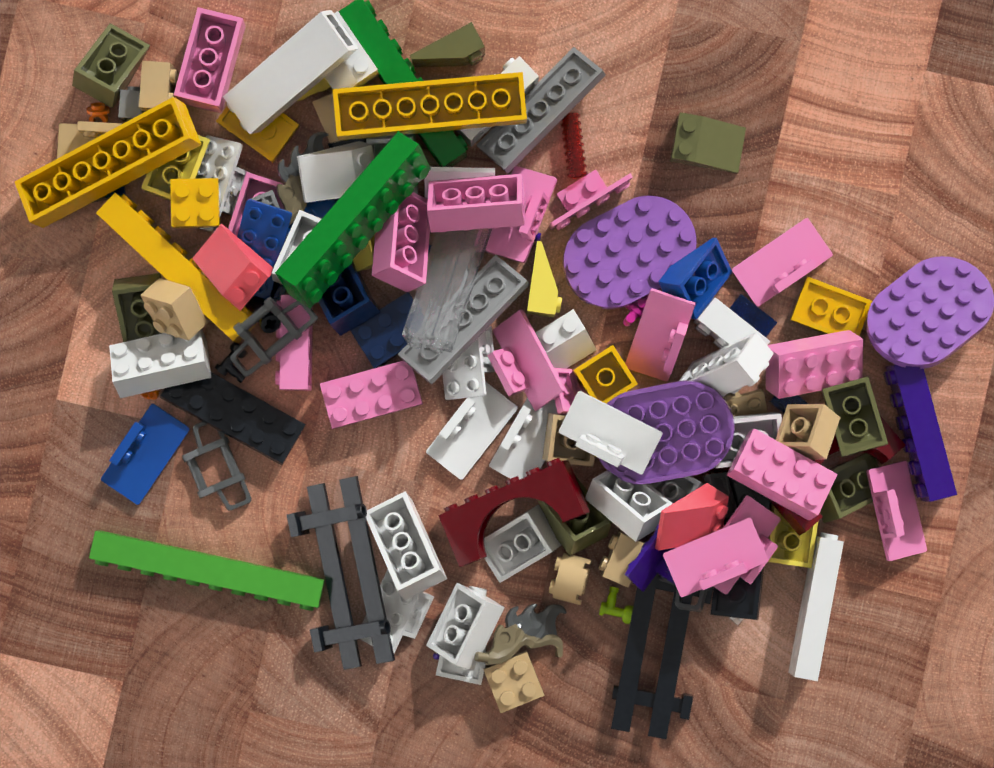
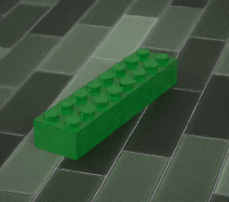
[338,0,468,167]
[275,131,431,309]

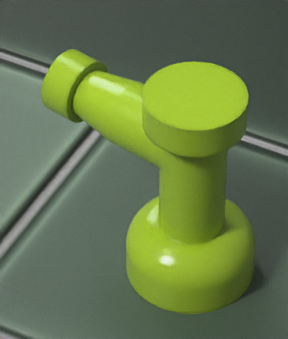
[599,586,633,624]

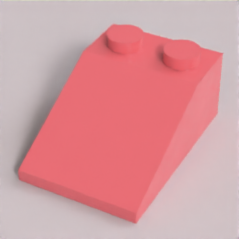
[192,223,273,311]
[655,483,729,551]

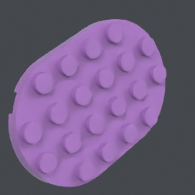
[563,196,697,309]
[866,256,994,369]
[599,381,735,484]

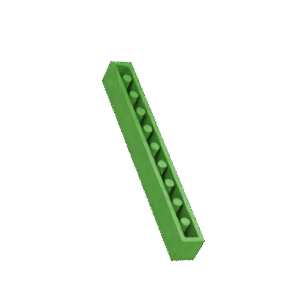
[89,530,325,611]

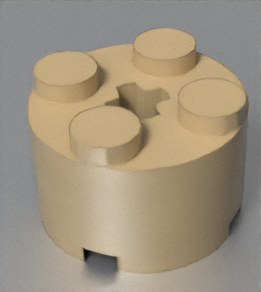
[549,553,592,605]

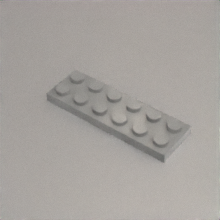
[477,47,606,174]
[398,255,530,385]

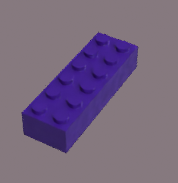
[884,364,957,502]

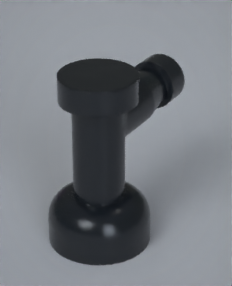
[215,342,248,383]

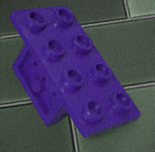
[625,498,681,591]

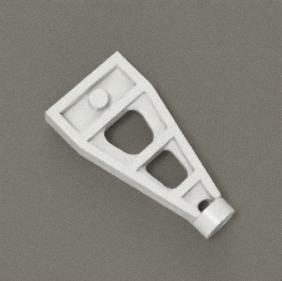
[436,586,487,685]

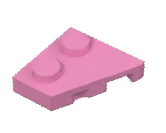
[554,368,587,415]

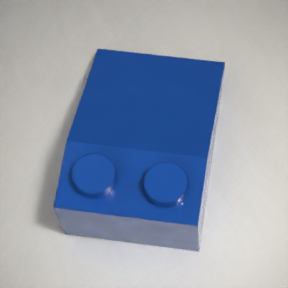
[658,238,732,319]

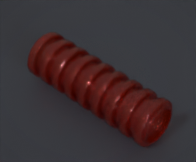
[561,113,588,179]

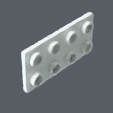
[196,135,250,233]
[436,307,495,400]
[426,381,518,480]
[559,391,663,474]
[489,397,558,480]
[360,569,434,653]

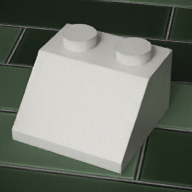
[535,309,597,369]

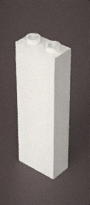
[223,10,358,134]
[788,532,844,681]

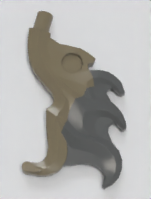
[277,132,329,225]
[474,604,567,665]

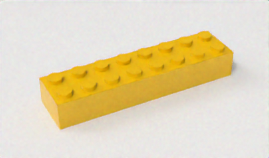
[333,72,527,140]
[15,97,201,228]
[96,193,257,344]

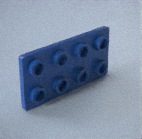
[237,199,292,299]
[101,404,190,505]

